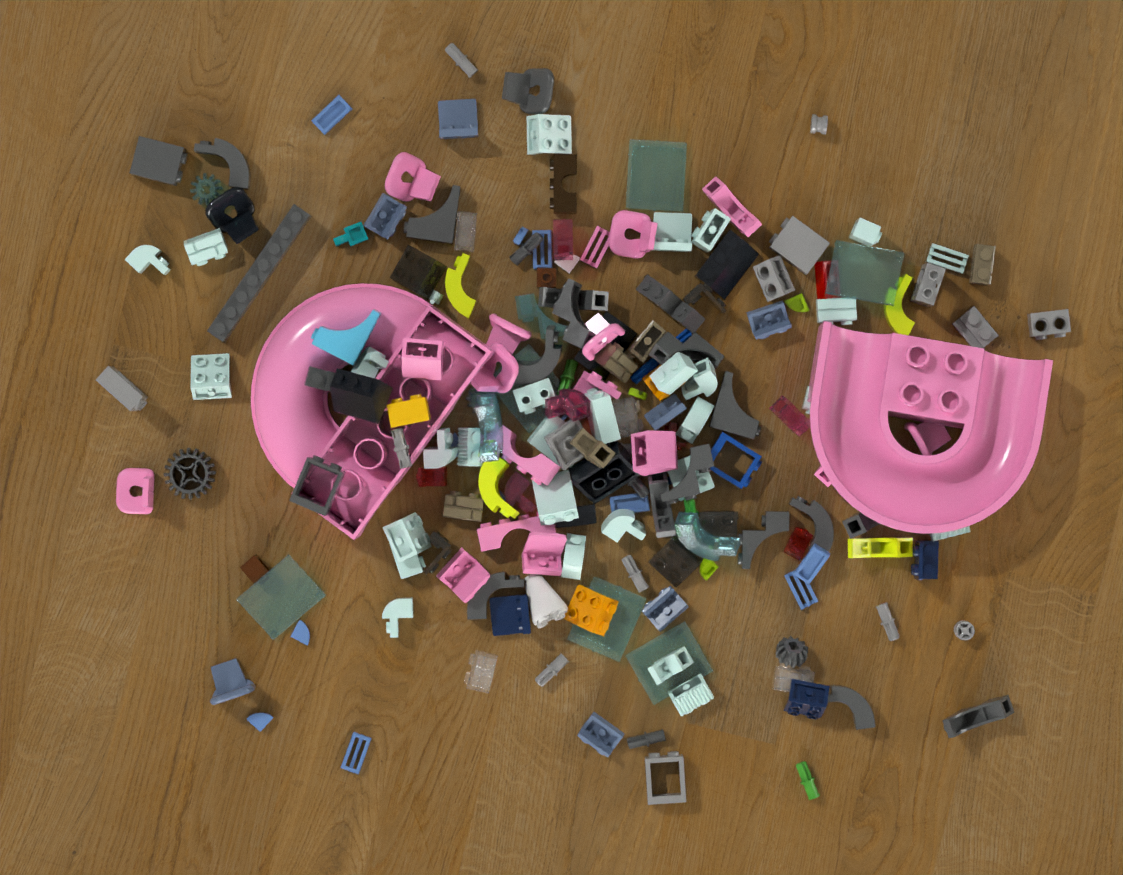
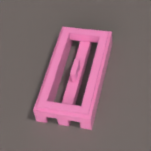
[580,226,610,269]

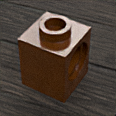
[537,268,556,288]
[240,554,271,585]

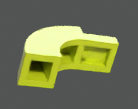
[445,253,476,318]
[884,274,915,335]
[848,537,913,558]

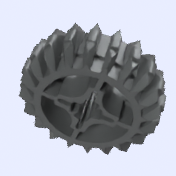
[164,448,216,500]

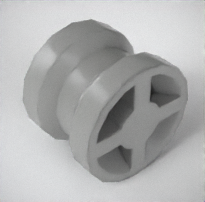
[810,114,828,135]
[954,620,975,640]

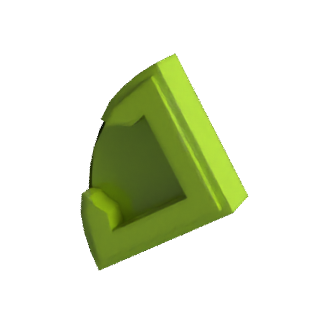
[784,293,810,312]
[628,387,648,401]
[700,556,719,581]

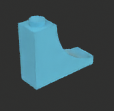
[311,309,381,365]

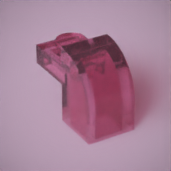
[553,219,573,260]
[545,389,590,422]
[769,395,810,437]
[505,471,537,513]

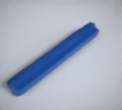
[630,329,692,384]

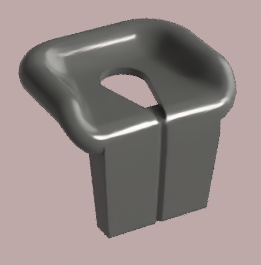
[502,68,554,114]

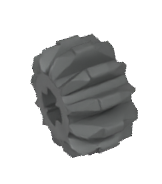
[775,635,808,669]

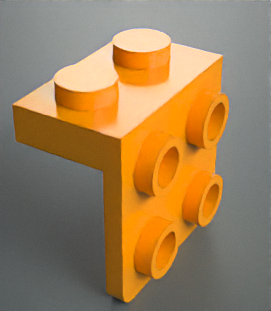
[564,585,619,636]

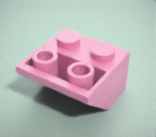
[402,338,445,380]
[631,430,678,476]

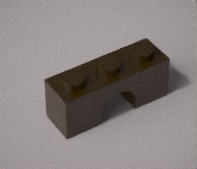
[550,154,577,214]

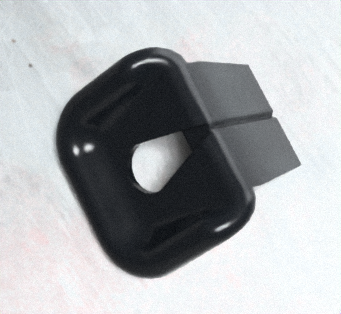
[205,187,259,244]

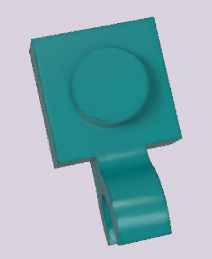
[333,222,368,247]

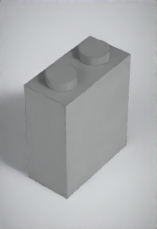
[769,216,830,275]

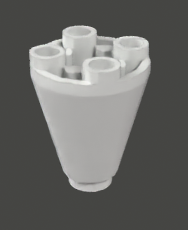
[525,574,568,629]

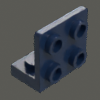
[911,540,939,580]
[489,594,531,636]
[784,679,830,719]

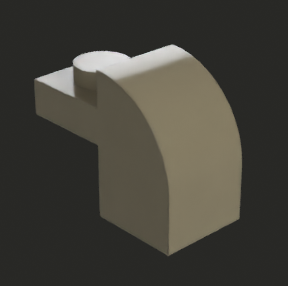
[569,428,616,468]

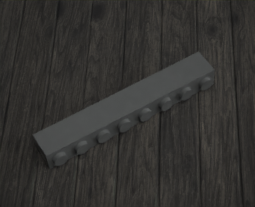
[207,204,312,342]

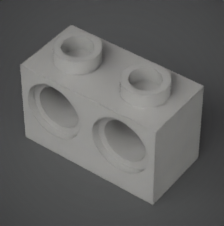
[753,255,795,302]
[1027,309,1071,340]

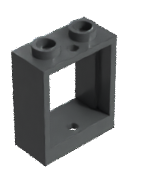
[289,455,345,516]

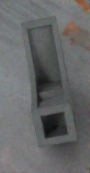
[636,274,705,334]
[552,278,596,349]
[649,332,725,370]
[660,444,714,504]
[738,511,789,569]
[942,695,1015,738]

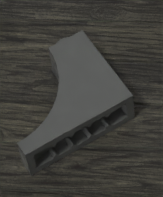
[404,185,461,244]
[709,371,761,439]

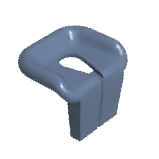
[210,658,256,705]

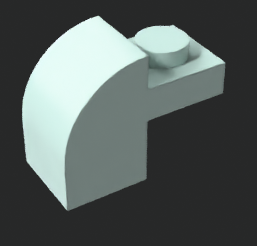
[125,245,171,275]
[351,346,389,378]
[681,358,718,400]
[676,397,714,444]
[423,428,458,469]
[601,509,646,542]
[561,533,586,580]
[382,597,414,638]
[647,646,694,685]

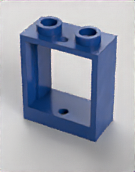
[710,432,762,489]

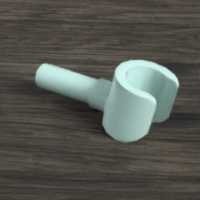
[429,290,444,305]

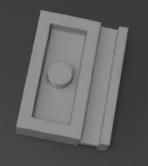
[952,306,998,348]

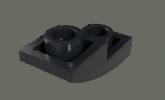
[555,504,597,528]

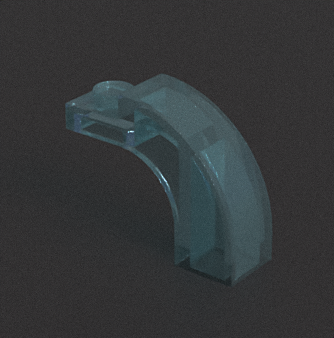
[474,393,503,463]
[674,512,740,561]

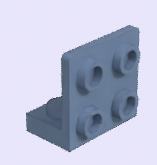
[438,99,478,140]

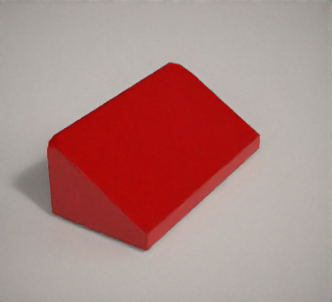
[814,260,841,299]

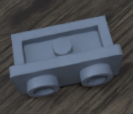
[363,193,407,240]
[746,300,792,340]
[642,586,689,632]
[577,712,625,757]

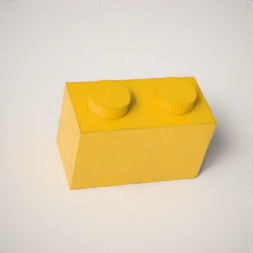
[387,394,431,428]

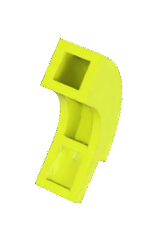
[478,452,519,519]

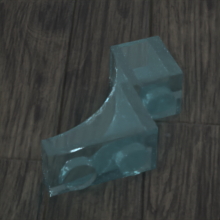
[515,293,567,342]

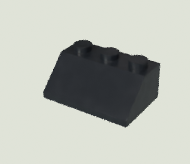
[694,230,759,300]
[574,311,638,381]
[330,368,393,424]
[569,440,640,504]

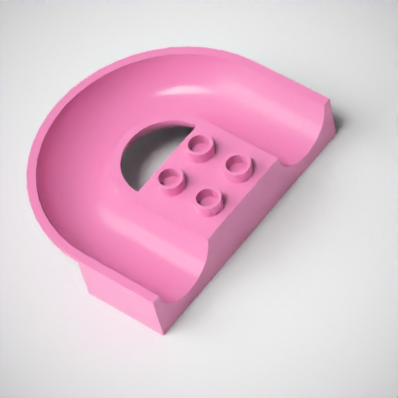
[251,283,495,540]
[807,321,1053,534]

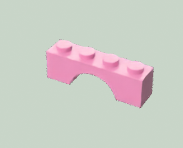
[483,421,561,486]
[477,512,556,552]

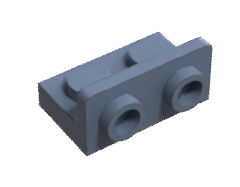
[644,394,687,431]

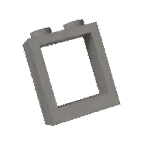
[910,263,946,307]
[96,366,148,411]
[644,751,686,805]

